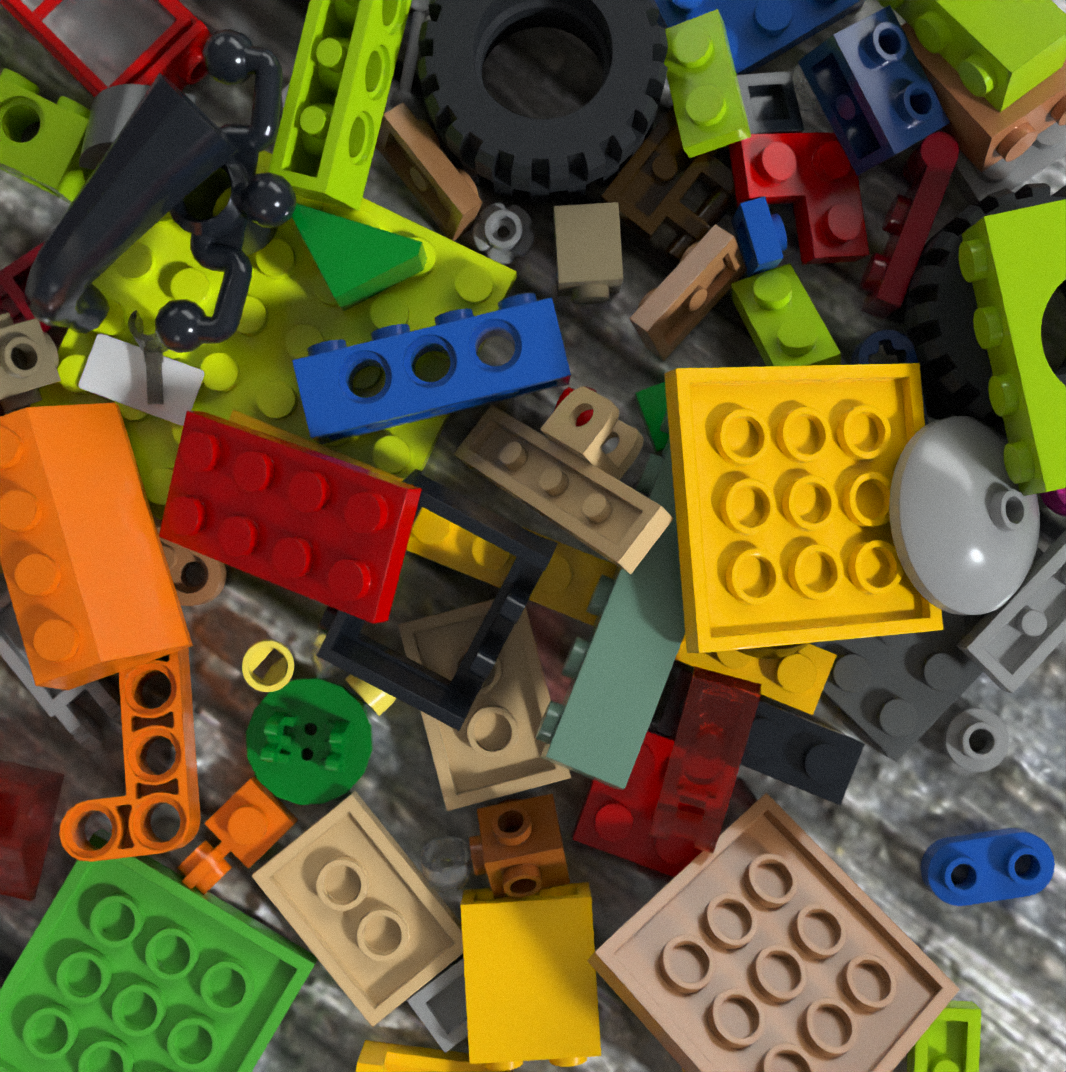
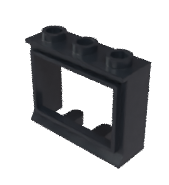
[316,469,558,731]

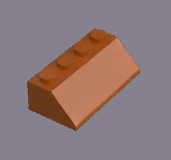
[0,402,193,690]

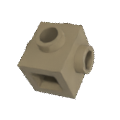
[0,313,61,412]

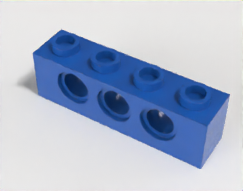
[292,293,571,444]

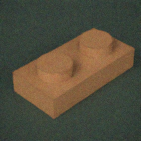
[375,102,483,241]
[629,224,747,361]

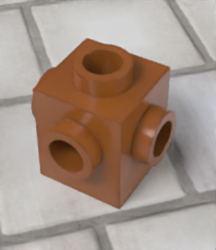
[469,794,570,899]

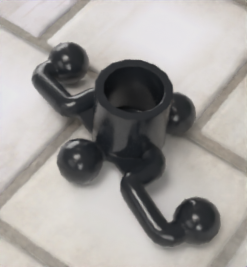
[155,29,296,353]

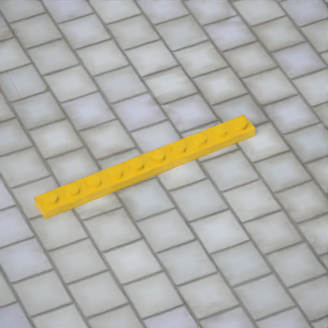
[229,410,837,715]

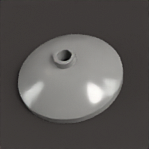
[889,416,1040,615]

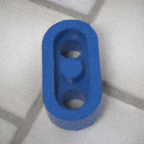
[921,828,1055,906]

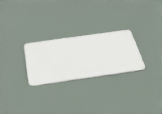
[78,333,204,426]

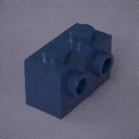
[797,5,950,176]

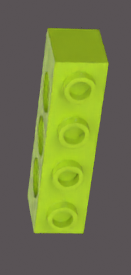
[268,0,412,211]
[0,68,94,204]

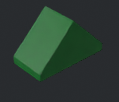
[292,203,427,311]

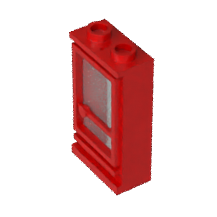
[0,0,211,99]

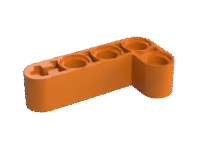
[59,648,201,862]

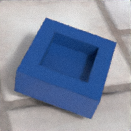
[731,196,787,277]

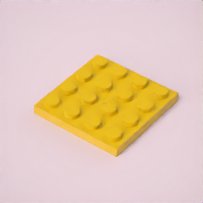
[664,363,943,653]

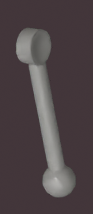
[390,0,430,112]

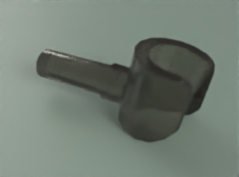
[128,310,168,405]

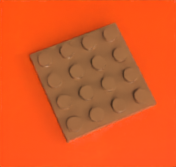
[587,793,960,1072]

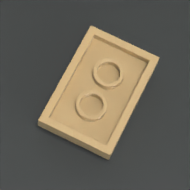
[398,598,571,811]
[251,790,463,1028]

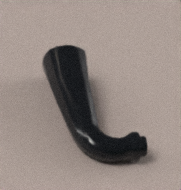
[25,73,239,333]

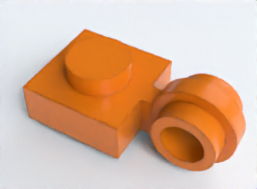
[177,775,298,895]

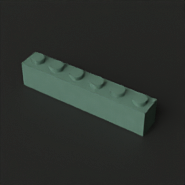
[535,411,685,789]

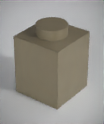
[553,202,623,305]

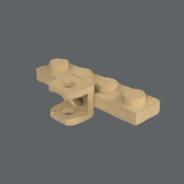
[454,386,673,575]

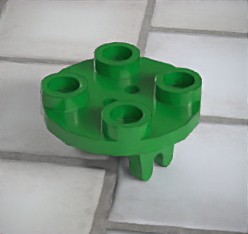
[246,678,373,805]

